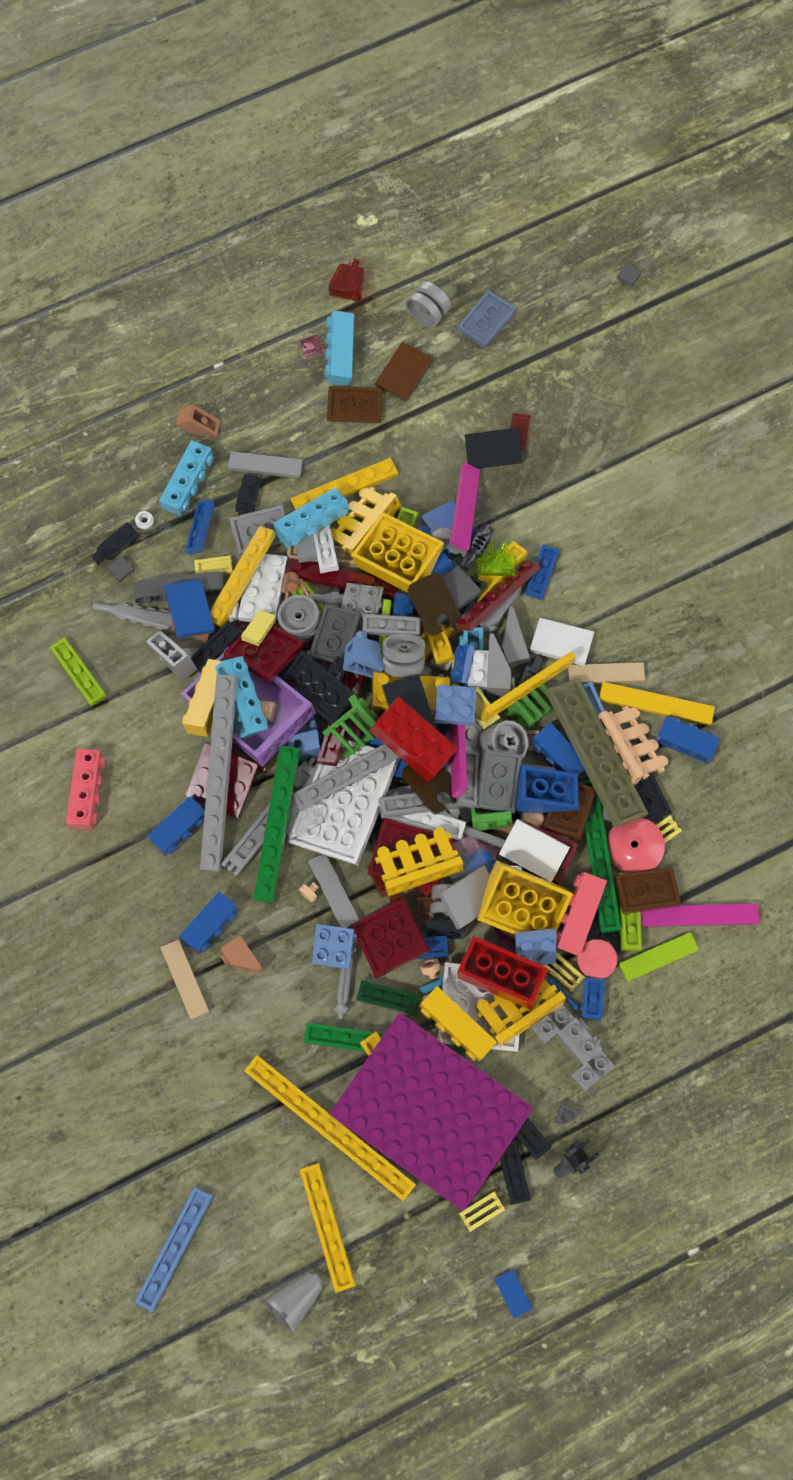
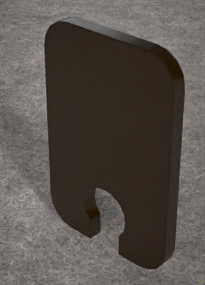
[407,573,461,636]
[402,765,457,815]

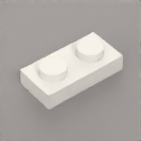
[467,650,489,690]

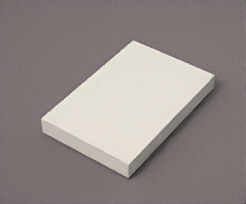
[530,618,594,666]
[499,819,570,882]

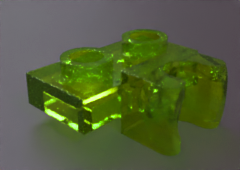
[477,542,517,576]

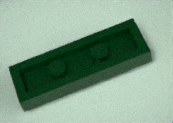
[356,980,420,1016]

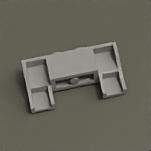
[531,1004,615,1092]

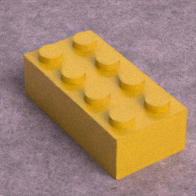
[371,672,450,721]

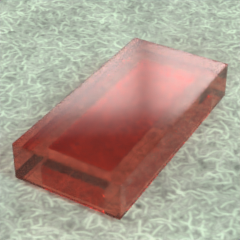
[510,413,531,450]

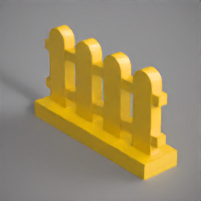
[330,487,401,555]
[375,827,463,896]
[477,979,566,1048]

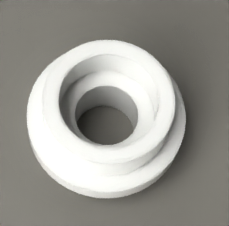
[135,511,154,529]

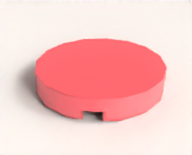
[578,939,618,979]

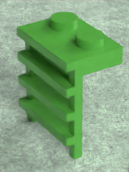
[504,684,554,730]
[323,694,380,758]
[471,807,512,830]

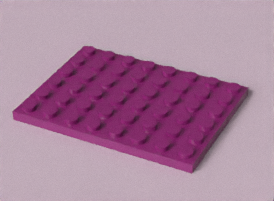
[329,1012,534,1211]

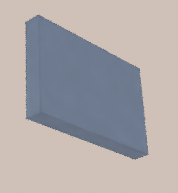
[457,290,517,349]

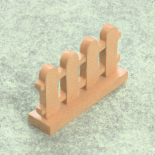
[598,706,668,785]

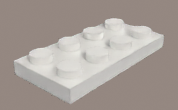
[238,554,288,624]

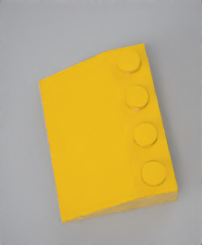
[351,512,444,593]
[477,860,573,935]

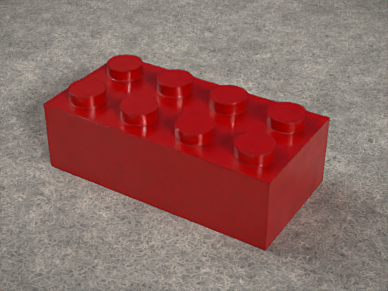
[369,697,458,782]
[457,936,548,1011]

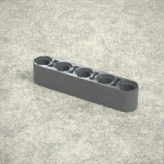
[133,571,225,604]

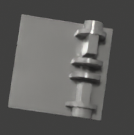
[341,583,384,618]

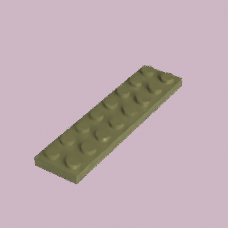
[545,679,648,828]

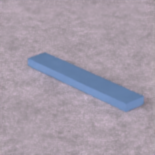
[134,1186,213,1312]

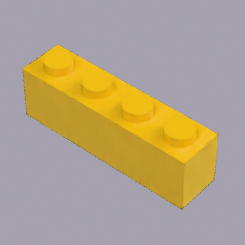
[182,659,222,737]
[419,986,497,1062]

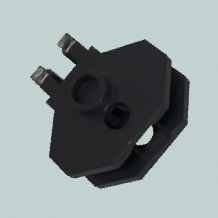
[553,1139,600,1178]

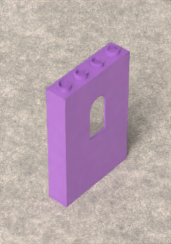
[181,646,316,767]

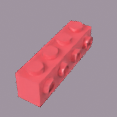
[66,749,105,830]
[556,872,607,956]

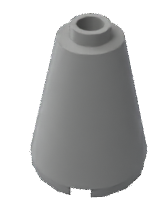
[264,1273,323,1333]

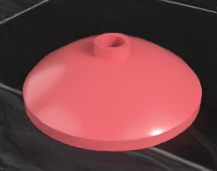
[607,818,665,873]

